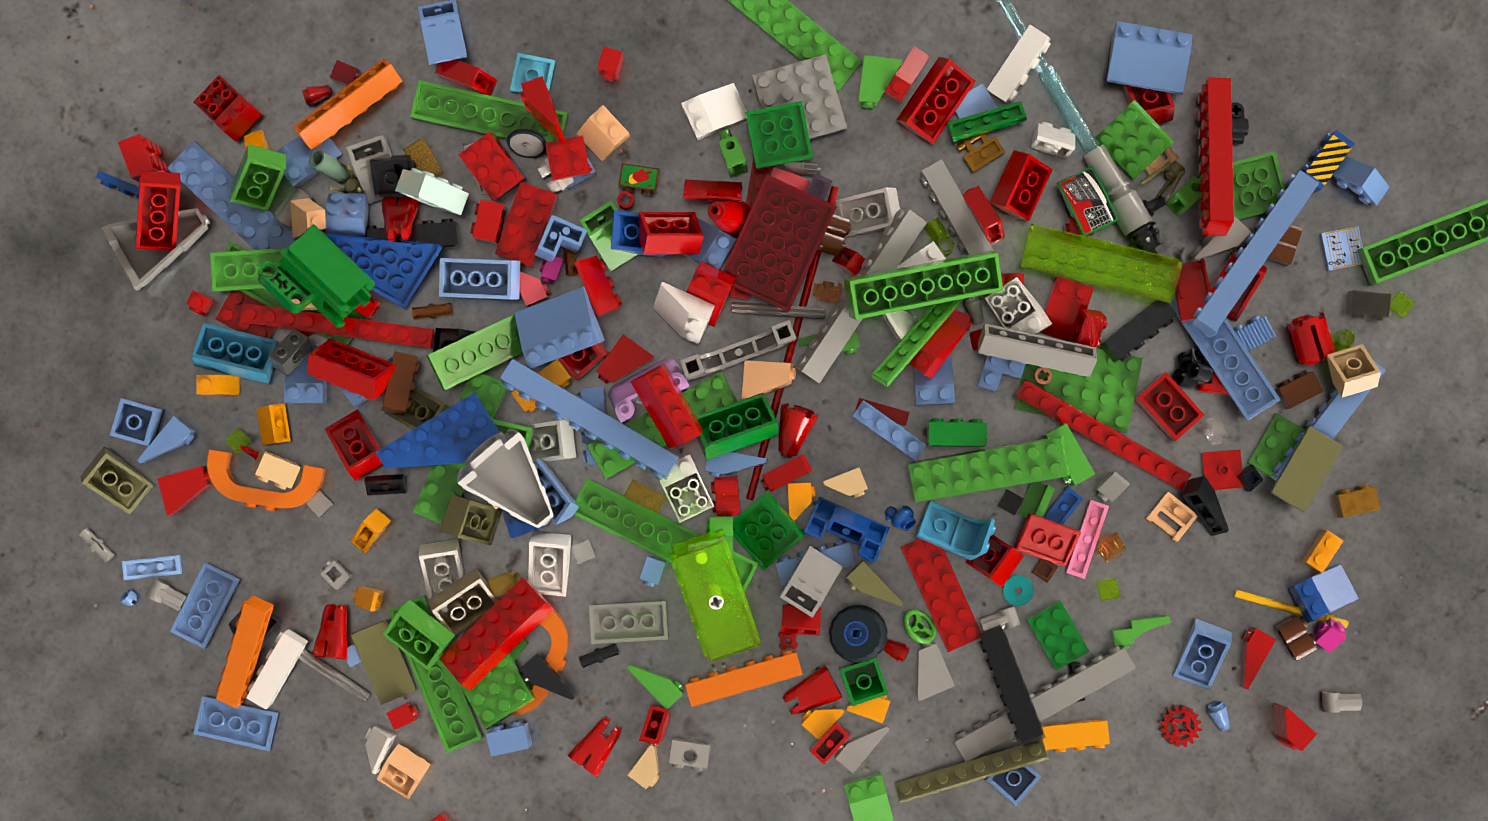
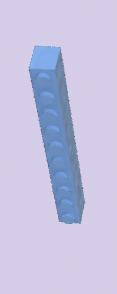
[1192,170,1319,337]
[500,359,679,480]

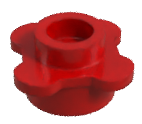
[778,632,798,650]

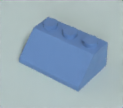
[534,458,579,525]

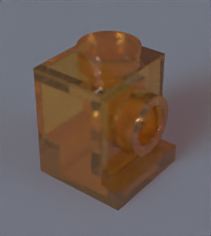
[813,281,842,304]
[1098,532,1126,562]

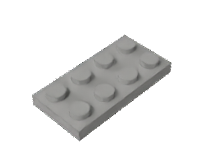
[589,601,668,644]

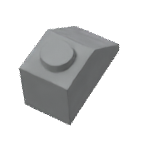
[1095,471,1130,502]

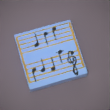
[1320,226,1363,271]

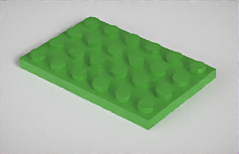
[1014,348,1143,433]

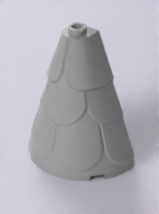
[102,208,210,292]
[457,429,554,528]

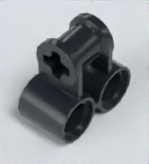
[1232,102,1249,144]
[1172,346,1213,389]

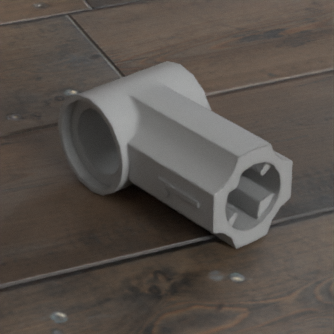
[146,578,187,611]
[979,606,1021,634]
[1322,692,1362,713]

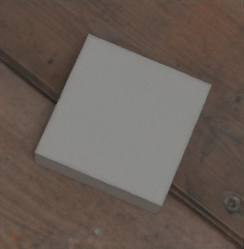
[306,490,334,517]
[571,539,596,564]

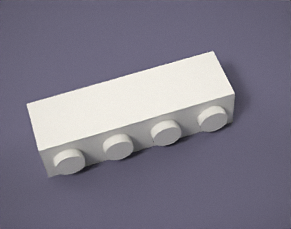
[987,25,1051,103]
[246,629,308,710]

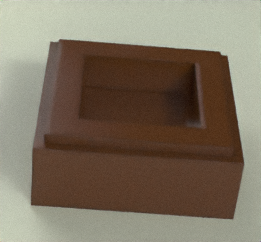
[1031,558,1058,583]

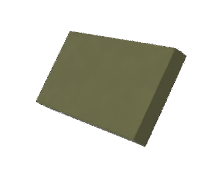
[1270,426,1344,513]
[351,619,417,705]

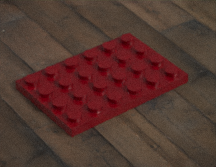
[723,174,837,312]

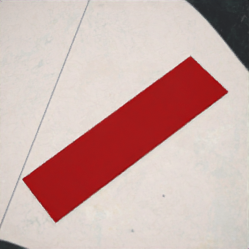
[855,398,910,426]

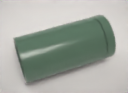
[309,150,349,183]

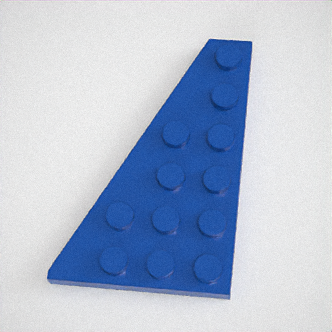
[324,233,443,309]
[376,392,499,469]

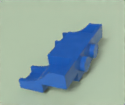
[804,497,890,563]

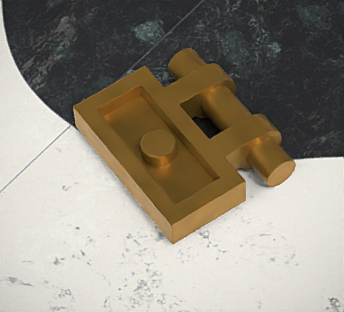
[956,131,1006,173]

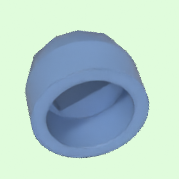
[120,589,137,606]

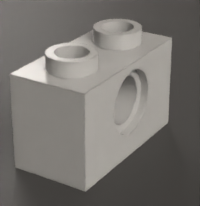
[669,738,711,771]

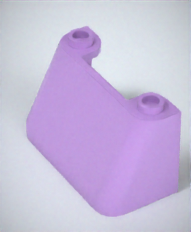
[608,358,690,424]

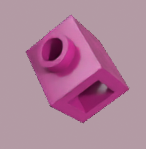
[1314,618,1346,653]

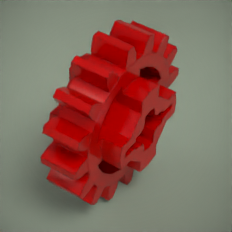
[1159,705,1202,747]

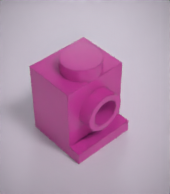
[540,256,565,284]

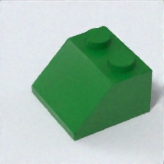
[839,657,889,706]

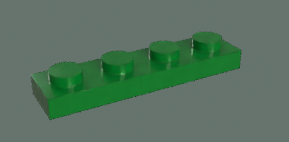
[947,101,1027,142]

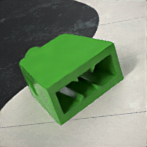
[718,129,748,178]
[1166,174,1202,217]

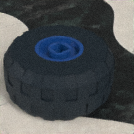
[829,605,888,663]

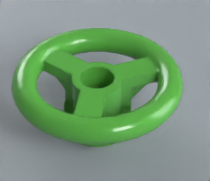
[903,609,936,644]

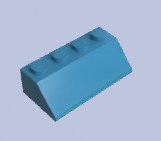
[191,323,278,384]

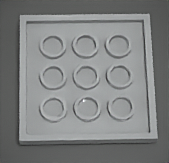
[752,54,847,139]

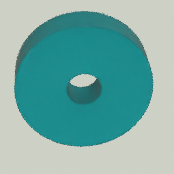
[1002,575,1034,606]

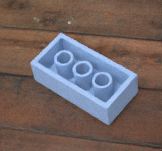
[439,258,520,299]

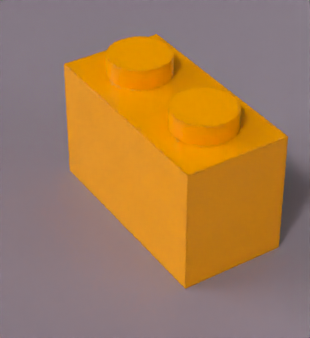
[1301,530,1343,573]

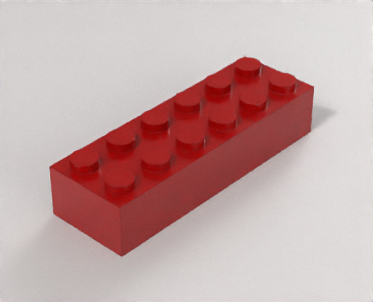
[439,577,554,691]

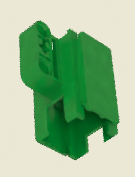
[258,224,375,328]

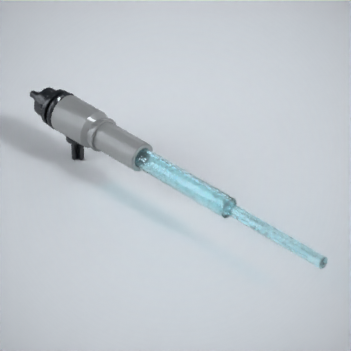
[999,0,1166,265]

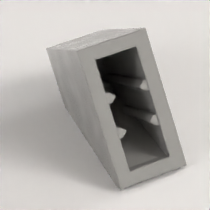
[917,642,955,701]

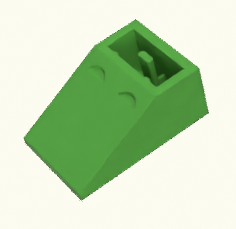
[579,200,638,271]

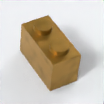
[1333,484,1381,518]

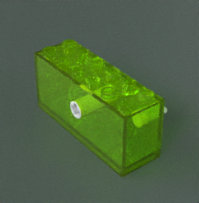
[669,529,762,663]

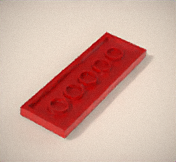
[900,538,982,652]

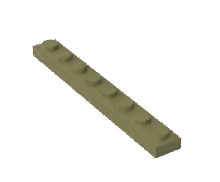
[895,739,1049,803]

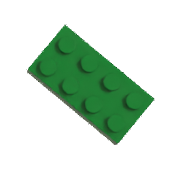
[695,393,779,460]

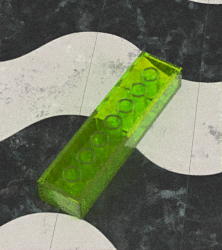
[1020,224,1182,303]

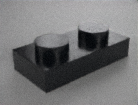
[364,474,406,495]

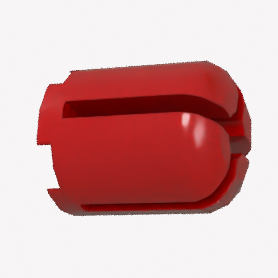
[1286,312,1335,365]

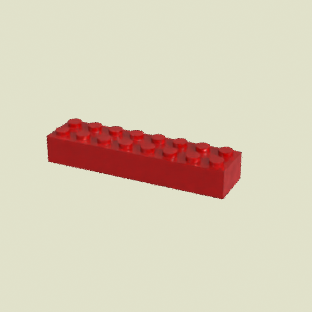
[1197,77,1234,236]

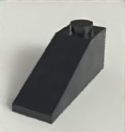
[1182,476,1229,536]
[520,652,576,700]

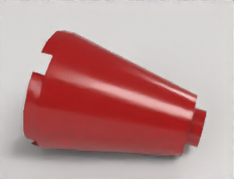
[708,201,751,238]
[778,403,819,458]

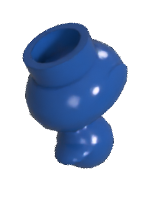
[885,505,916,531]

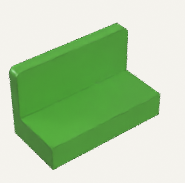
[1017,482,1055,518]

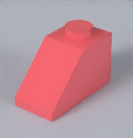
[771,167,810,192]
[520,272,550,307]

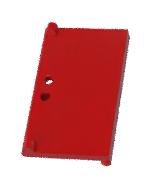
[683,179,743,202]
[1170,259,1211,322]

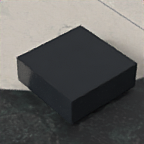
[1237,465,1263,492]
[997,489,1024,515]

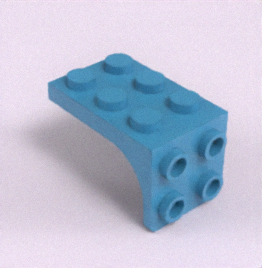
[916,500,996,560]

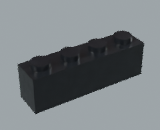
[1100,296,1177,363]

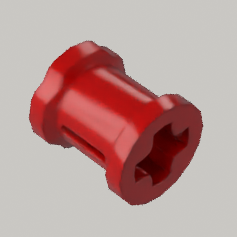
[617,191,635,210]

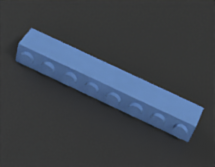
[1270,360,1386,481]

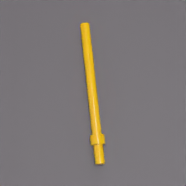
[1234,589,1349,628]

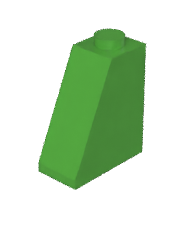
[858,55,902,108]

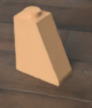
[290,198,326,238]
[742,360,796,400]

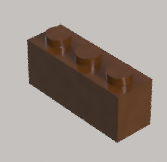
[381,351,420,415]

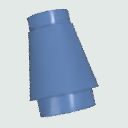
[1208,701,1230,731]

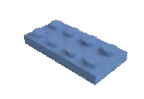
[170,562,240,649]
[193,696,279,751]

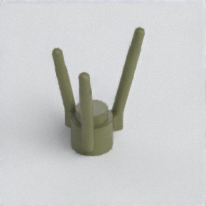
[1140,161,1185,198]
[329,164,363,194]

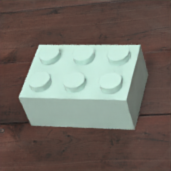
[395,168,469,215]

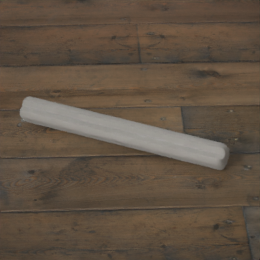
[731,302,826,319]
[299,649,370,702]

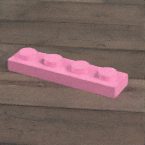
[1065,500,1109,579]

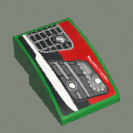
[1057,166,1119,236]

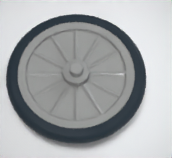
[507,129,546,158]

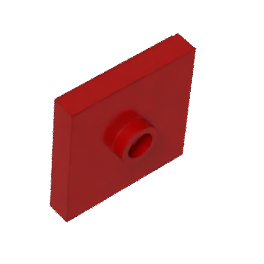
[1201,449,1244,490]

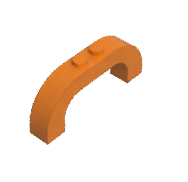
[207,450,326,511]
[511,610,569,715]

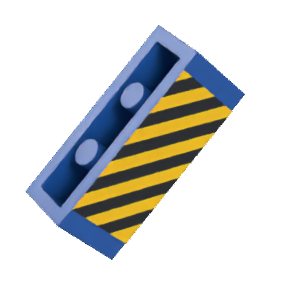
[1301,130,1355,192]

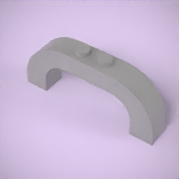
[680,320,796,380]

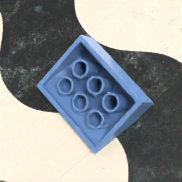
[1107,21,1193,95]
[515,287,605,369]

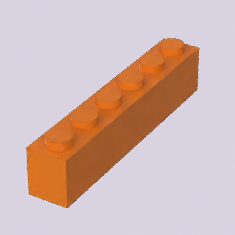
[292,58,402,150]
[216,595,274,709]
[685,649,803,707]

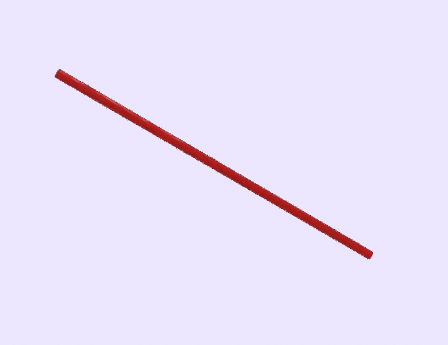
[746,186,839,501]

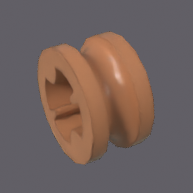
[1034,367,1052,385]

